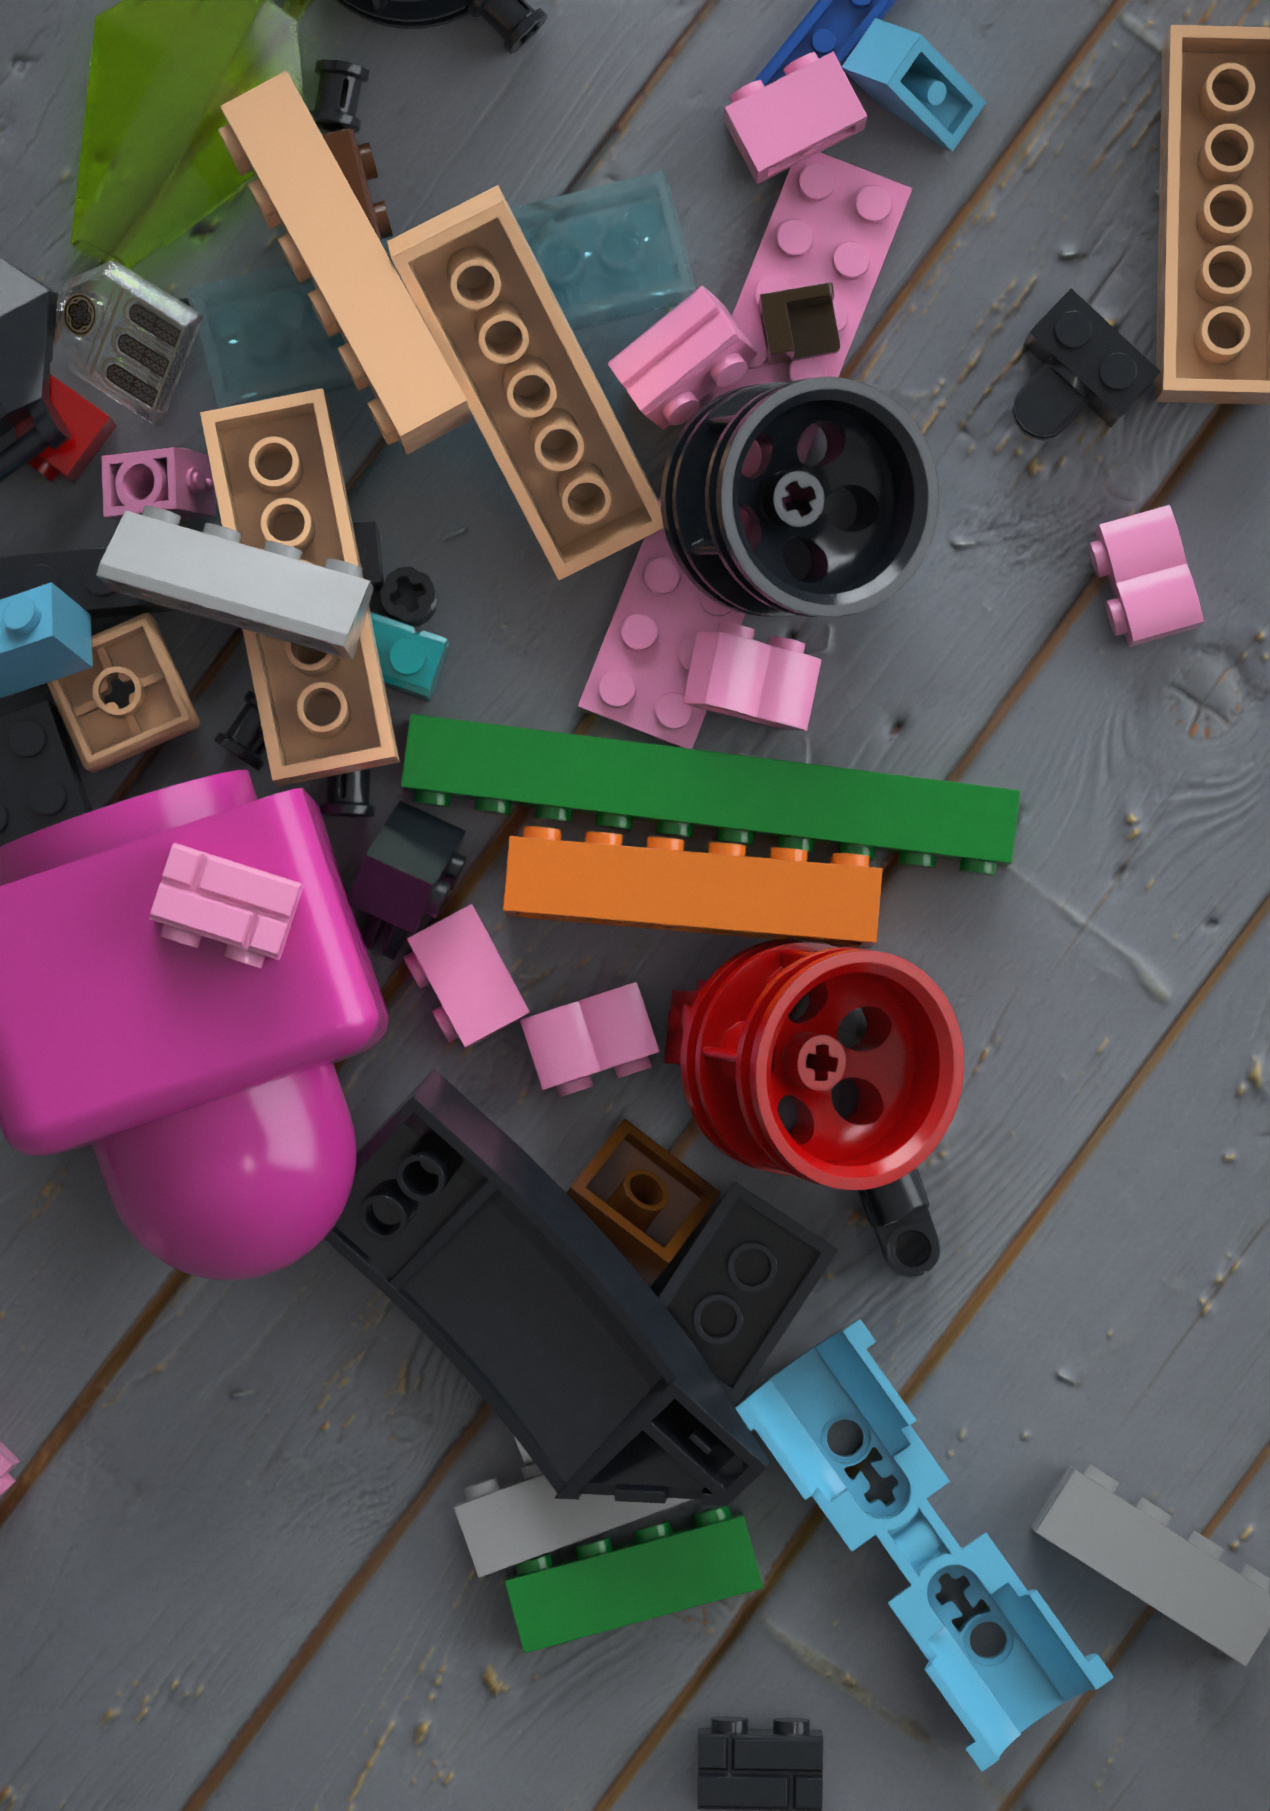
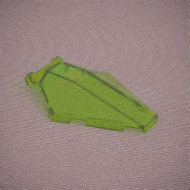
[71,0,312,276]

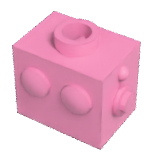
[101,447,216,520]

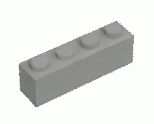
[453,1462,692,1578]
[1031,1463,1270,1667]

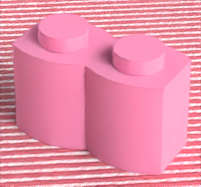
[1088,505,1204,647]
[683,622,822,731]
[520,982,660,1097]

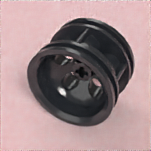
[661,377,939,617]

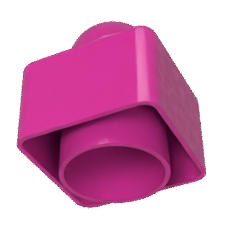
[0,770,389,1280]

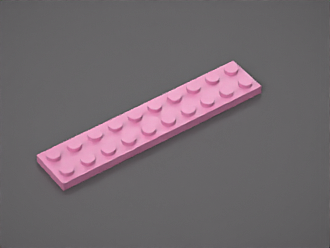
[578,152,913,749]

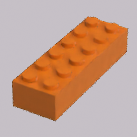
[503,826,883,948]

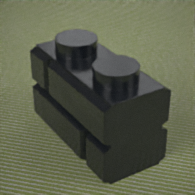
[697,1716,823,1811]

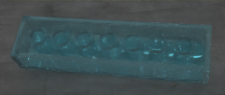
[188,170,695,409]

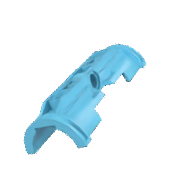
[734,1319,1114,1772]

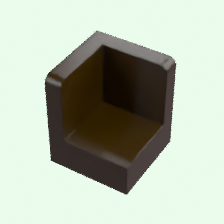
[758,282,840,365]

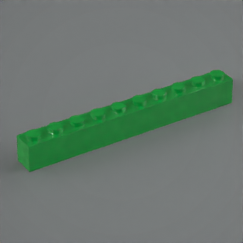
[401,714,1021,876]

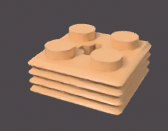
[47,613,200,773]

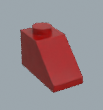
[15,374,117,484]

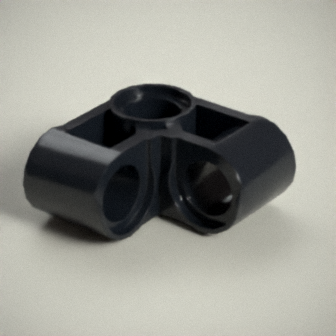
[858,1167,941,1278]

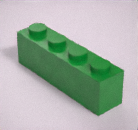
[505,1505,764,1653]

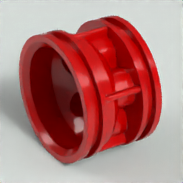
[680,939,964,1190]

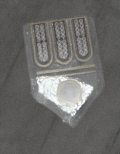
[50,261,204,426]

